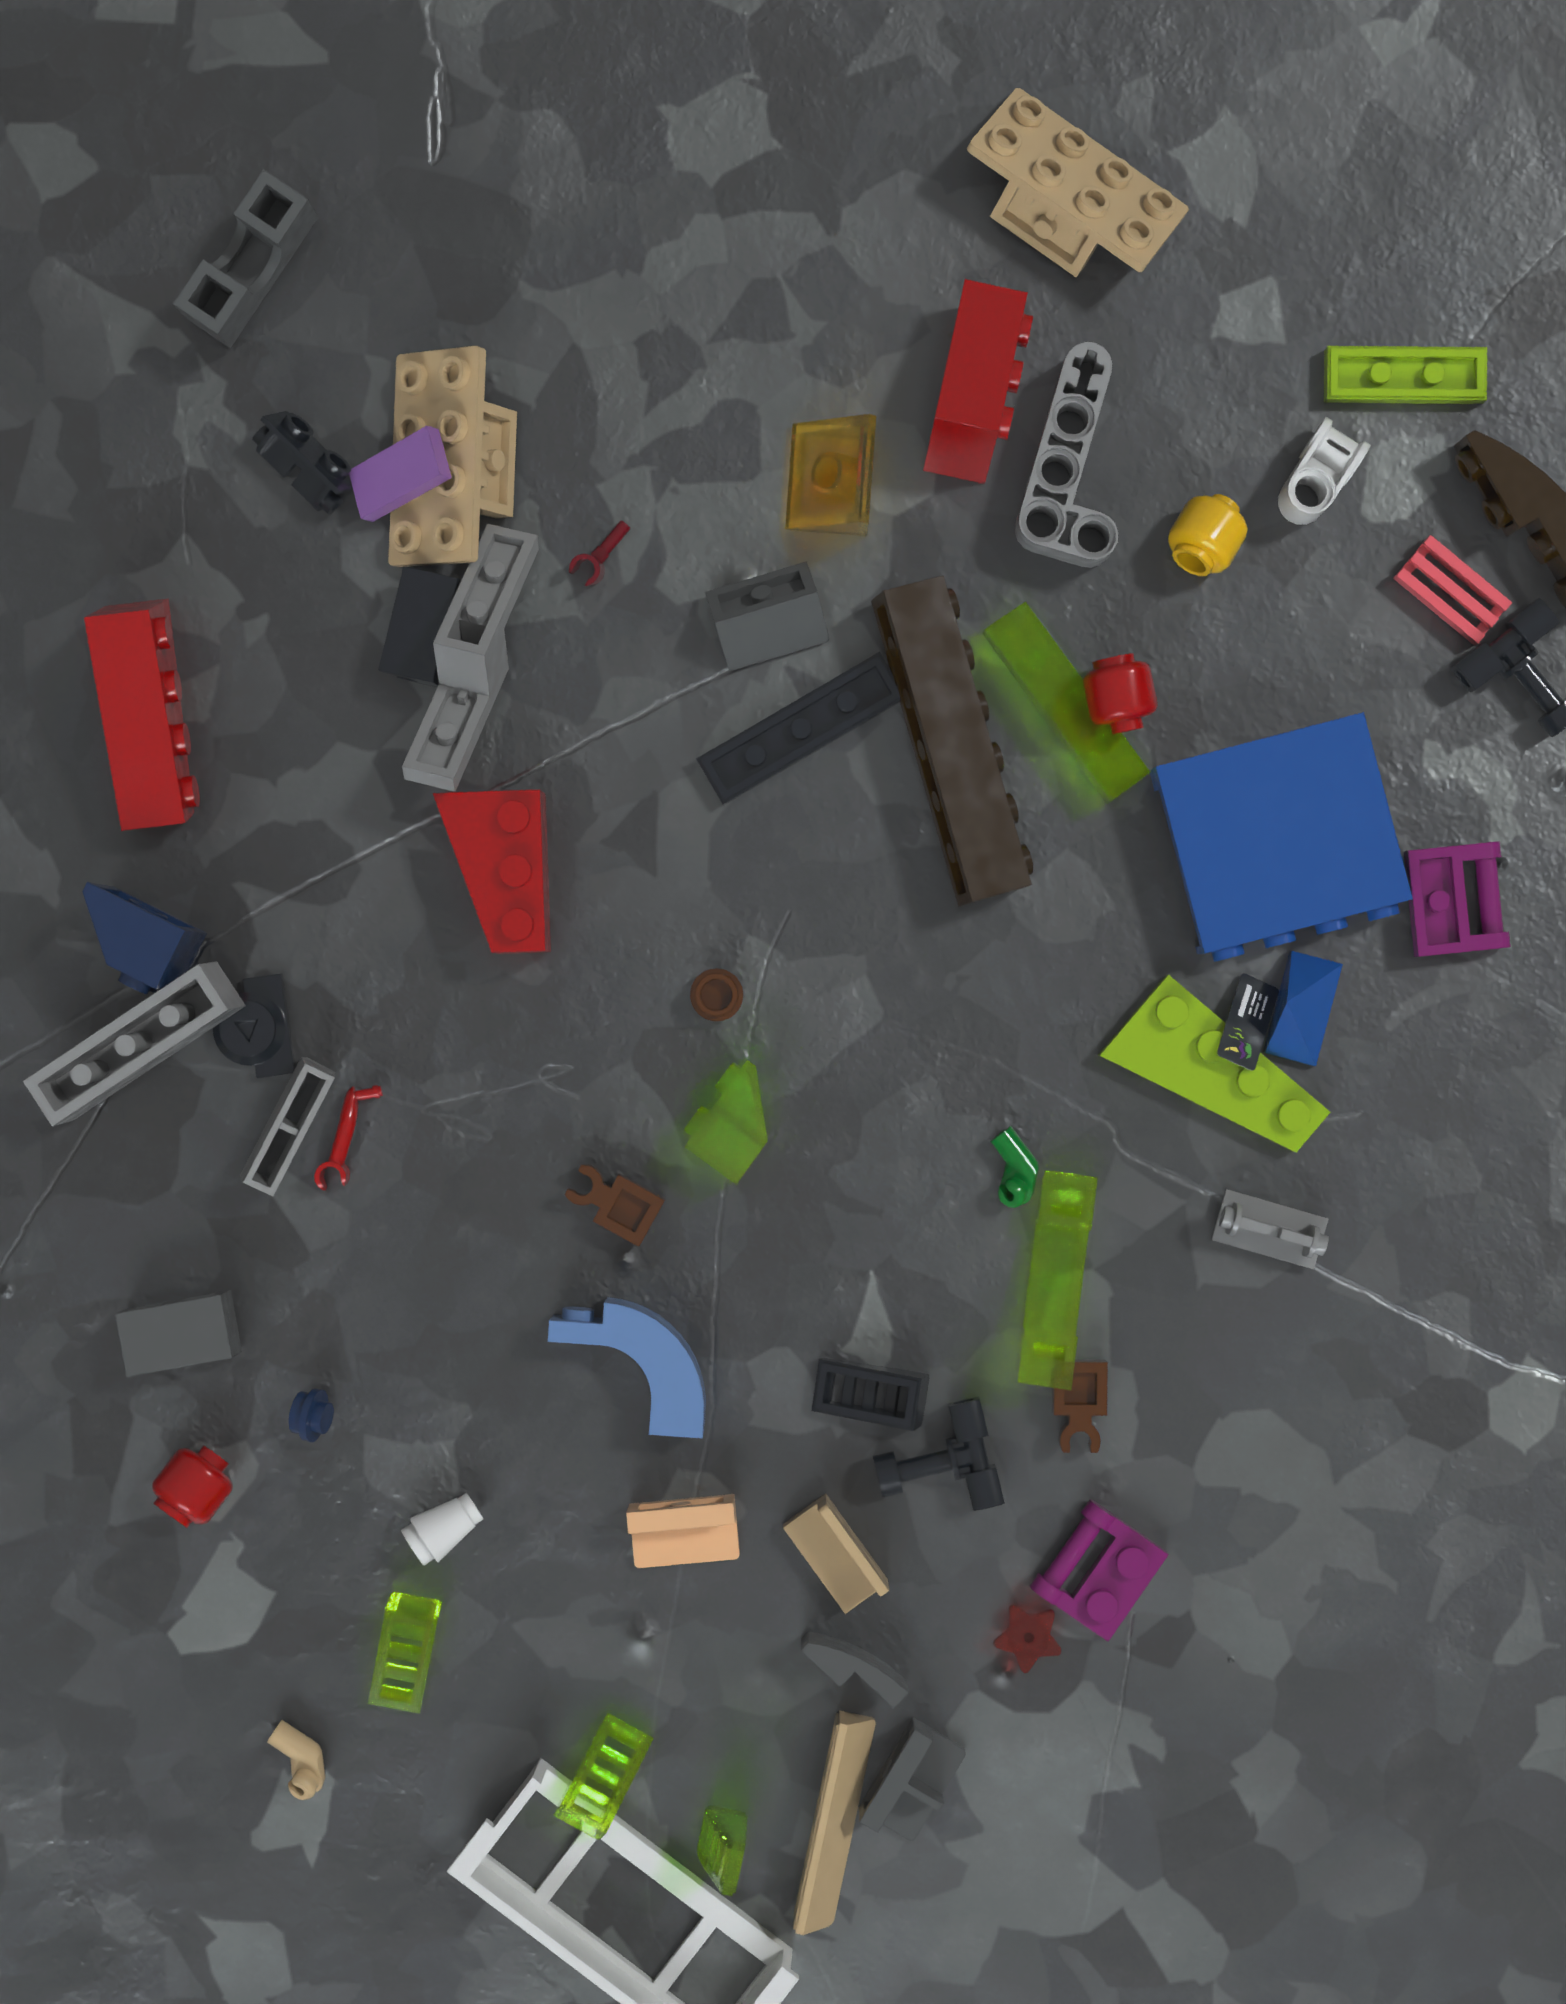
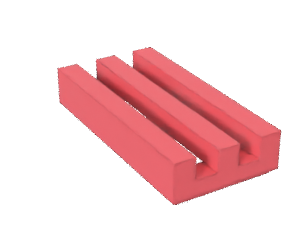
[1393,535,1513,646]

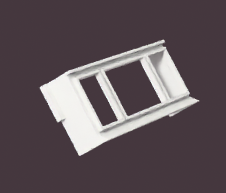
[447,1757,799,2004]

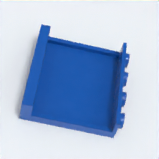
[1149,712,1413,962]

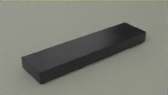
[696,652,900,806]

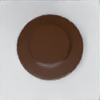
[690,968,743,1021]

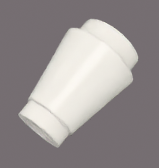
[401,1493,484,1566]

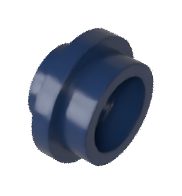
[289,1388,334,1443]

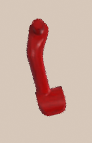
[314,1085,383,1190]

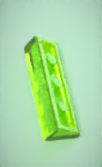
[983,602,1151,804]

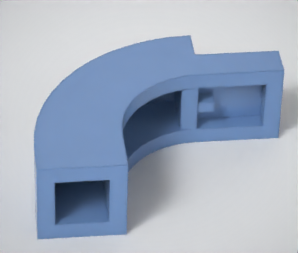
[548,1297,706,1438]

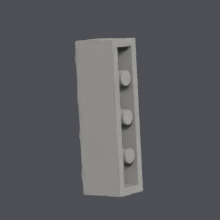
[23,961,246,1126]

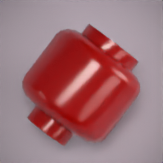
[1083,653,1158,735]
[152,1445,233,1528]

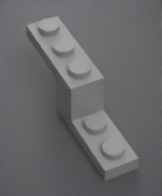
[402,524,539,792]

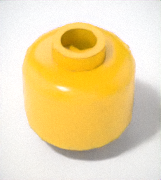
[1168,494,1248,576]

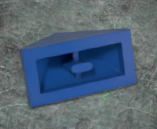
[1263,951,1343,1066]

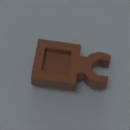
[564,1164,666,1247]
[1052,1359,1108,1453]

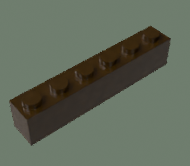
[871,575,1033,907]

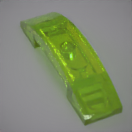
[1017,1170,1098,1390]

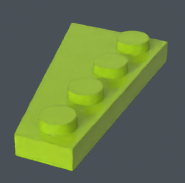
[1098,974,1331,1153]

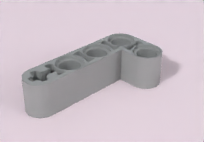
[1015,342,1118,568]

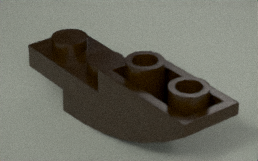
[1454,430,1566,608]

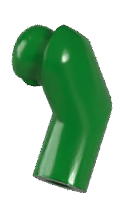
[990,1126,1039,1208]

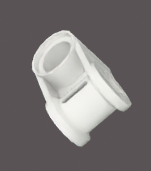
[1278,417,1371,525]

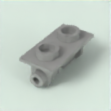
[1211,1189,1329,1270]

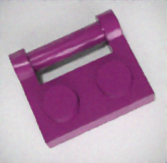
[1403,841,1511,957]
[1029,1499,1169,1642]

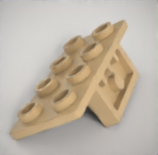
[967,88,1189,277]
[388,346,517,567]

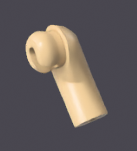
[267,1720,325,1800]

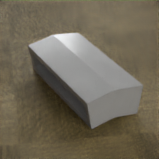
[240,1057,336,1196]

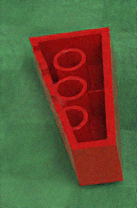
[84,598,200,831]

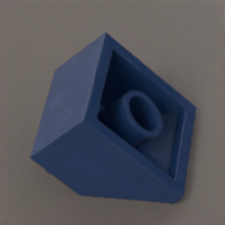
[82,882,207,994]

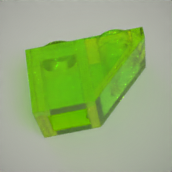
[683,1059,768,1184]

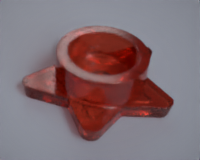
[993,1605,1062,1673]

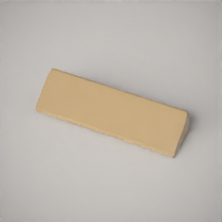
[793,1710,876,1935]

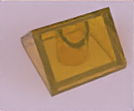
[785,414,876,536]

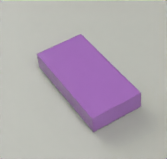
[349,426,452,522]

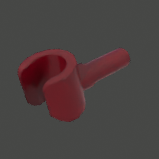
[569,521,630,586]

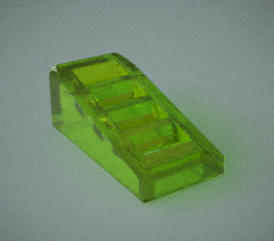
[368,1592,442,1714]
[553,1713,654,1840]
[697,1805,747,1896]

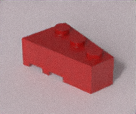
[923,279,1033,484]
[433,789,551,954]

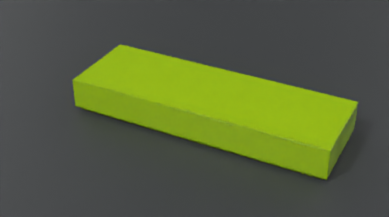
[1324,346,1487,404]

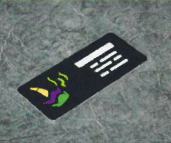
[1217,973,1279,1071]

